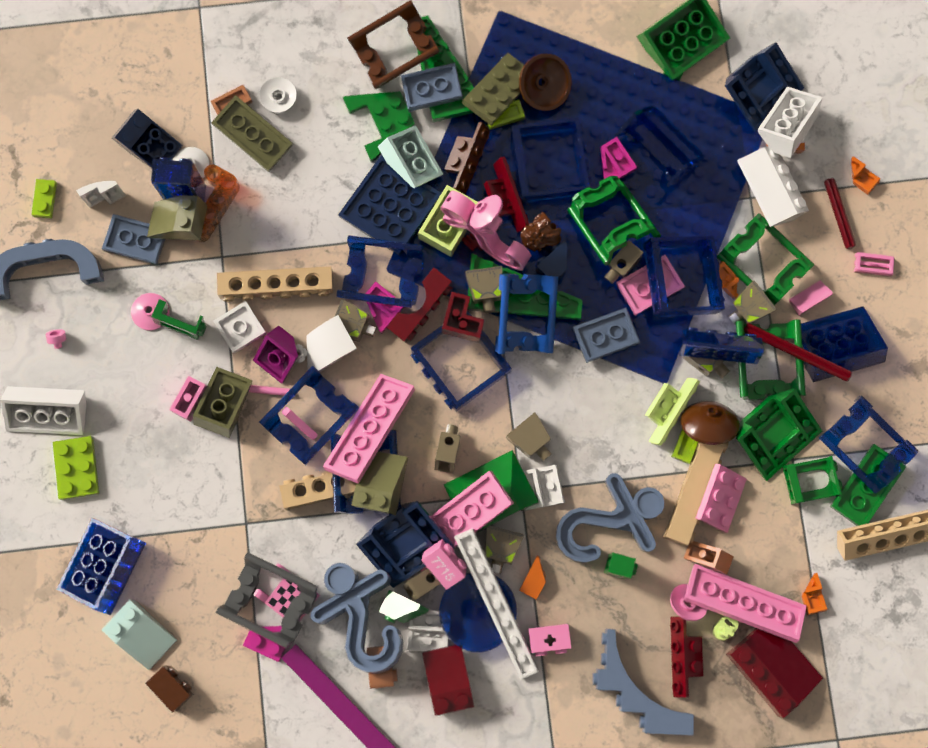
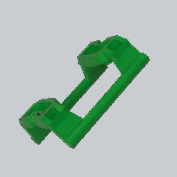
[568,176,661,266]
[716,213,815,305]
[736,319,806,400]

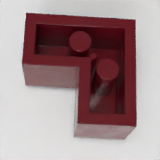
[442,292,484,343]

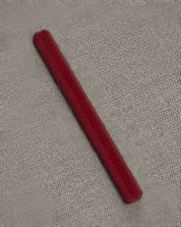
[744,323,852,382]

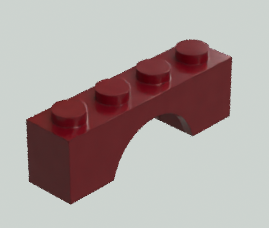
[386,267,453,343]

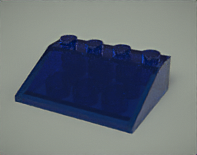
[801,306,888,382]
[679,327,764,364]
[56,518,146,615]

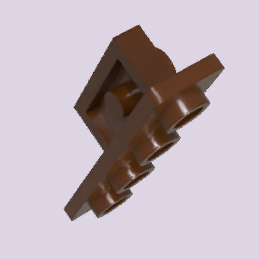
[444,122,490,195]

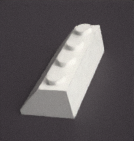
[758,87,822,158]
[737,146,809,227]
[0,386,87,435]

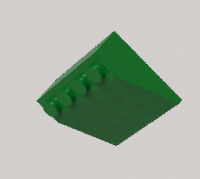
[636,0,730,80]

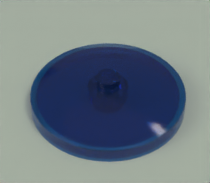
[439,572,517,652]

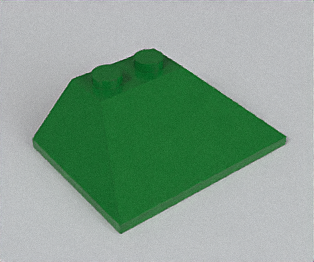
[736,388,823,481]
[444,450,539,534]

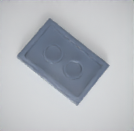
[401,63,463,112]
[102,214,165,265]
[573,308,640,363]

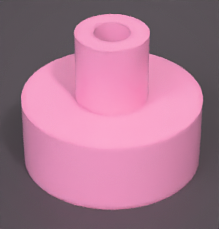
[46,329,67,349]

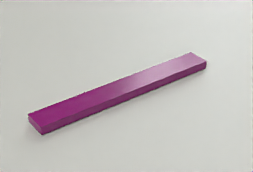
[281,644,396,748]

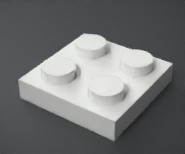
[213,301,266,354]

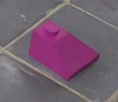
[253,326,298,384]

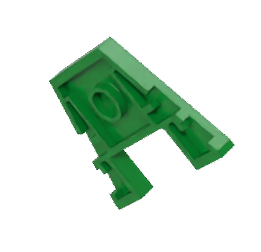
[343,91,415,162]

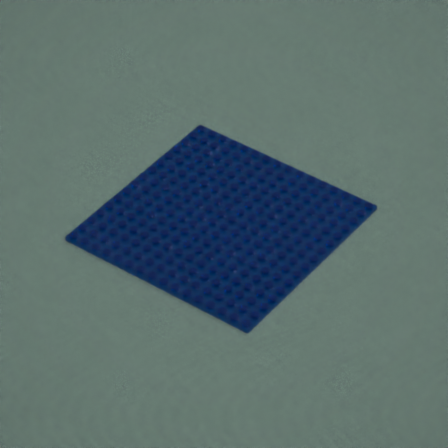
[386,11,763,384]

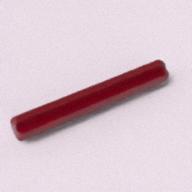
[824,178,856,249]

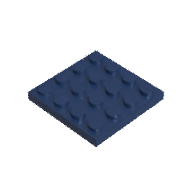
[338,155,442,256]

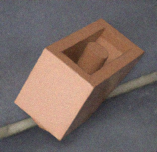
[684,541,734,575]

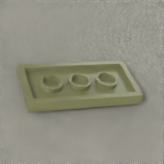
[462,53,524,126]
[211,95,293,172]

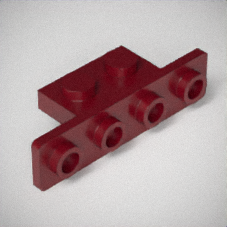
[484,157,529,232]
[670,616,704,698]

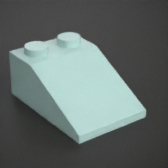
[378,125,443,188]
[102,600,177,670]

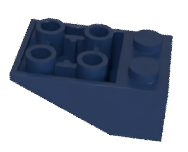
[111,109,183,174]

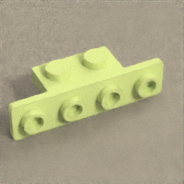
[645,378,700,446]

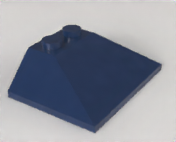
[725,42,804,132]
[356,501,455,588]

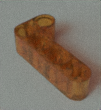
[197,165,240,242]

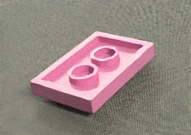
[616,255,685,316]
[696,464,747,533]

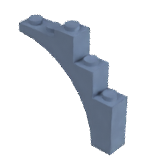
[592,629,694,735]

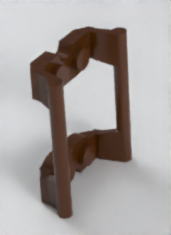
[347,0,440,90]

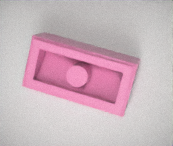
[789,281,833,315]

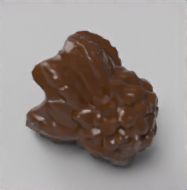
[520,212,562,252]

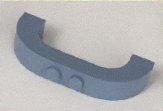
[0,239,104,300]

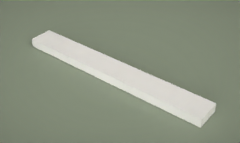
[455,528,539,680]

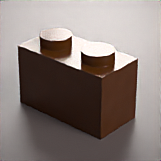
[145,666,194,713]

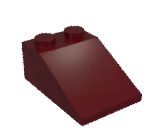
[422,644,474,716]

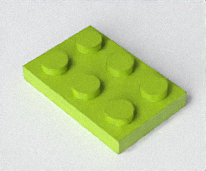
[52,436,99,500]

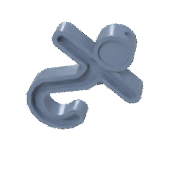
[556,473,665,563]
[311,563,403,674]

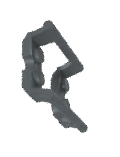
[216,552,318,648]

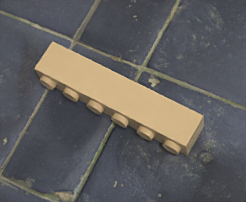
[663,442,729,546]

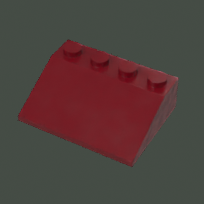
[726,628,823,718]

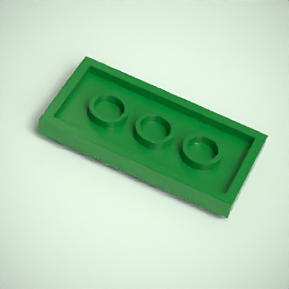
[830,444,907,526]

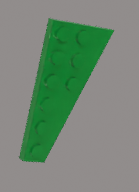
[417,15,474,122]

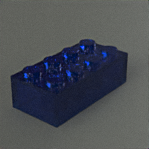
[151,157,206,202]

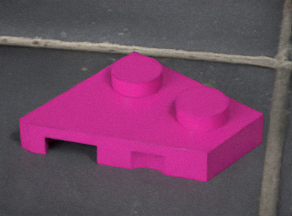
[600,137,637,179]
[364,282,405,334]
[243,626,286,662]

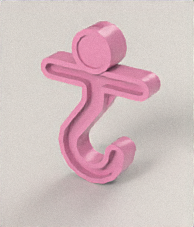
[440,191,532,271]

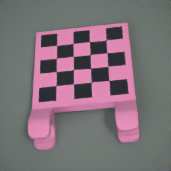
[254,564,320,621]

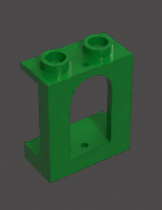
[152,299,207,340]
[782,456,842,505]

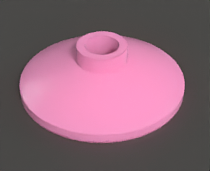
[470,195,502,229]
[131,293,170,330]
[670,584,707,621]

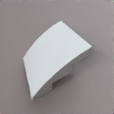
[307,315,357,378]

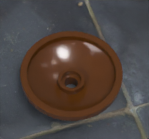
[519,54,572,111]
[681,401,740,445]

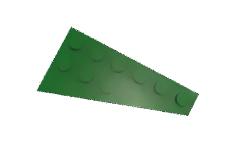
[468,253,582,320]

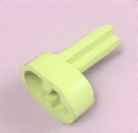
[712,616,739,640]

